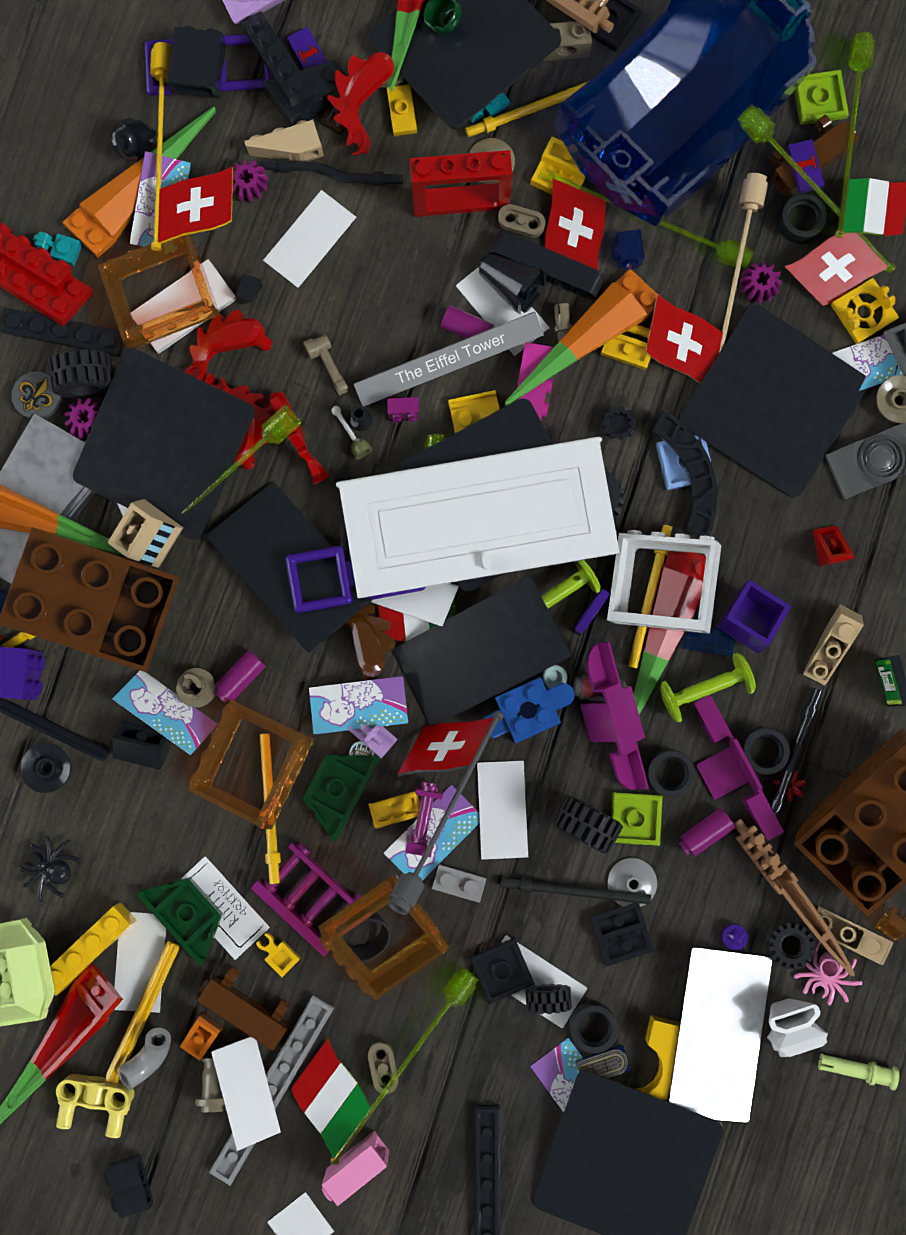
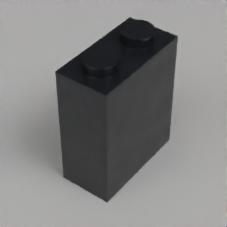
[167,26,226,99]

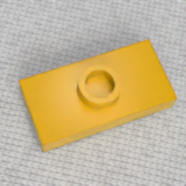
[387,84,417,136]
[369,791,420,829]

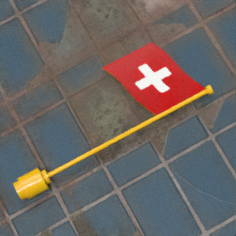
[150,42,233,251]

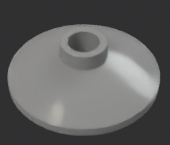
[607,858,657,907]

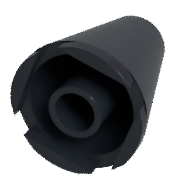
[478,253,547,314]

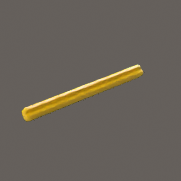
[106,941,179,1084]

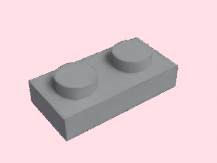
[432,864,487,903]

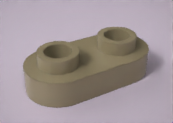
[498,204,545,238]
[368,1041,399,1094]

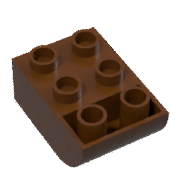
[0,527,180,673]
[794,728,906,917]

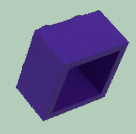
[717,579,791,654]
[0,647,45,700]

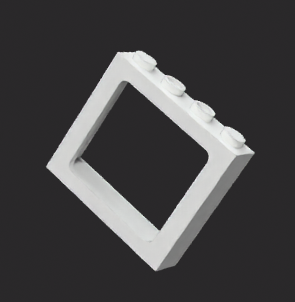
[607,530,721,634]

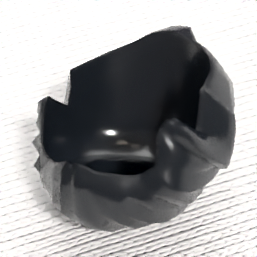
[110,118,156,162]

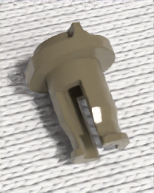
[176,668,216,708]
[195,1057,226,1112]

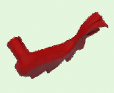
[327,52,395,155]
[184,309,272,381]
[204,373,274,470]
[261,391,330,485]

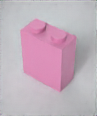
[322,1131,390,1206]

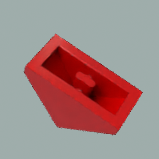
[813,526,854,567]

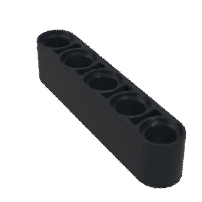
[488,230,605,300]

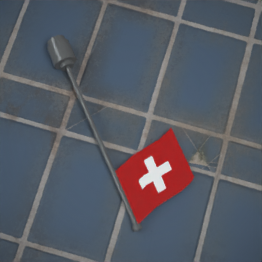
[388,711,504,915]

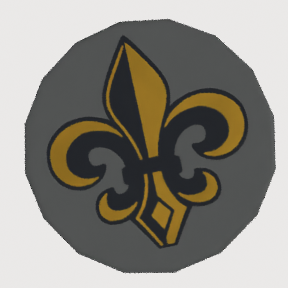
[12,372,62,419]

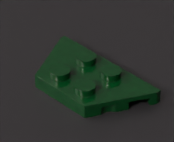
[303,754,380,842]
[136,877,223,966]

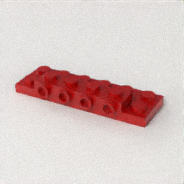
[0,222,93,327]

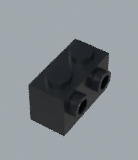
[113,721,169,770]

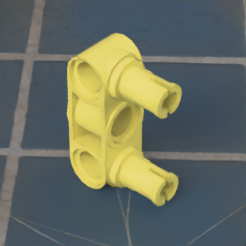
[56,1074,134,1138]

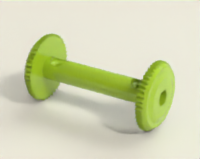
[541,560,600,609]
[660,653,756,722]

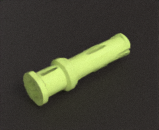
[818,1053,899,1090]

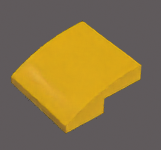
[530,137,595,195]

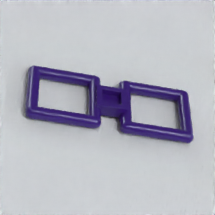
[144,34,273,96]
[285,546,426,613]

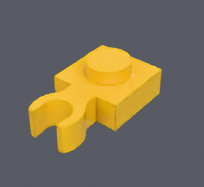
[256,932,300,977]

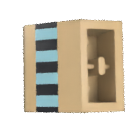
[108,499,183,568]

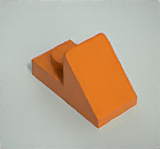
[180,1013,223,1061]

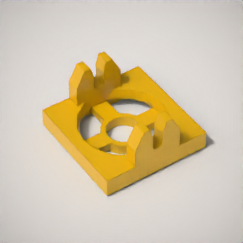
[831,278,899,344]

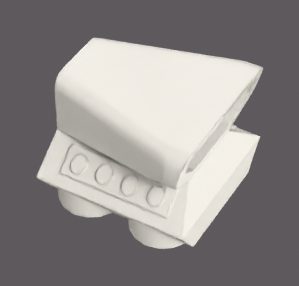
[767,998,828,1057]

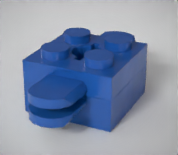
[484,677,574,743]

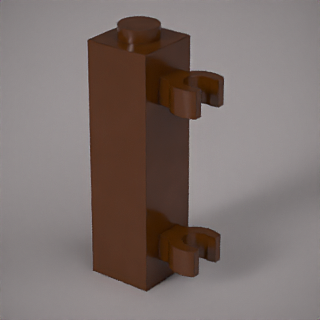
[769,114,859,198]
[197,966,291,1051]

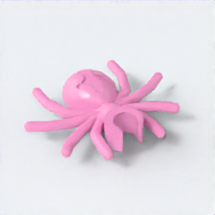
[794,941,862,1005]

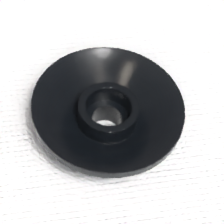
[21,743,71,793]

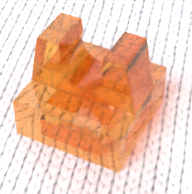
[876,906,906,942]

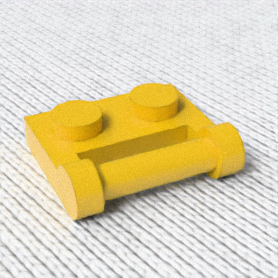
[600,325,651,370]

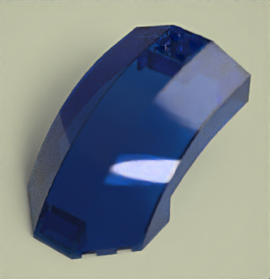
[553,0,817,226]

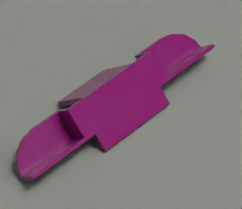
[580,642,649,790]
[693,695,784,841]

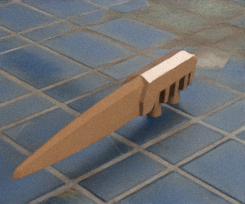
[546,0,614,33]
[733,818,854,976]

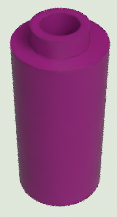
[441,305,494,338]
[214,650,266,702]
[679,808,735,857]

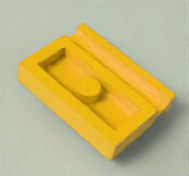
[448,390,500,433]

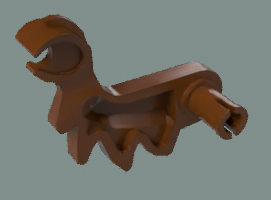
[345,605,395,681]

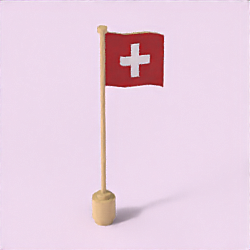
[646,173,768,383]

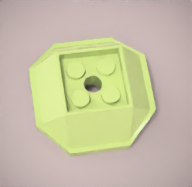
[0,918,55,1026]

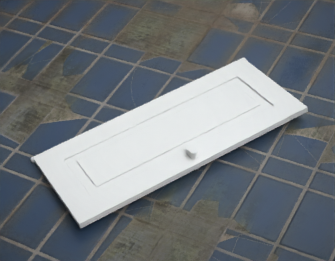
[336,437,620,599]

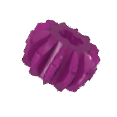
[232,159,268,203]
[740,261,782,304]
[65,398,101,440]

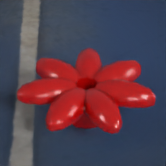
[773,770,806,802]

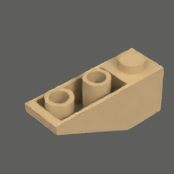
[244,120,324,161]
[803,605,864,685]
[808,906,894,965]

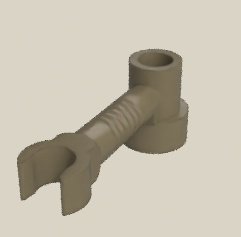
[302,334,348,396]

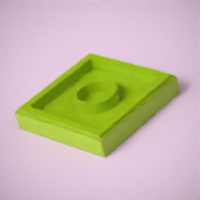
[792,70,849,125]
[611,792,663,846]

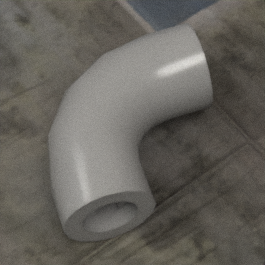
[117,1028,171,1090]

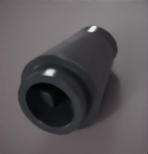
[349,406,373,431]

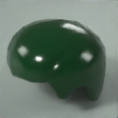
[424,0,462,35]

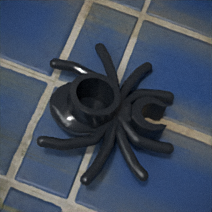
[19,836,81,902]

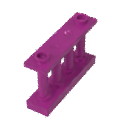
[405,781,443,857]
[251,841,367,957]

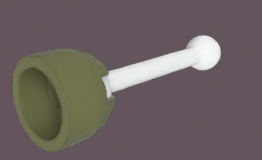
[331,406,372,459]

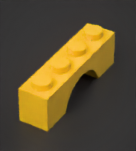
[50,902,137,996]
[637,1015,680,1101]

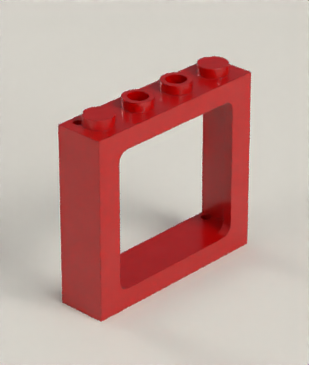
[410,150,513,217]

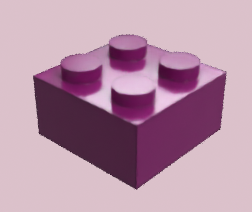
[387,397,420,423]

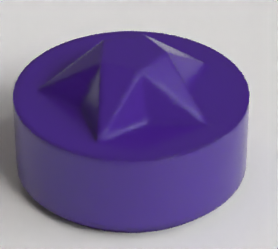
[721,924,748,950]

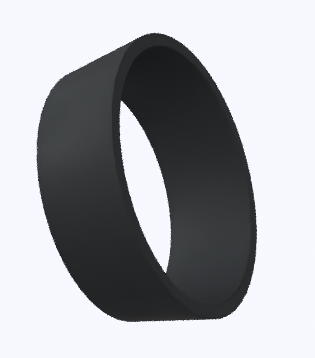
[335,910,391,963]

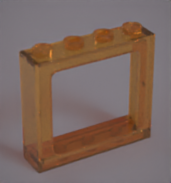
[98,234,220,349]
[188,700,314,830]
[318,874,450,1000]

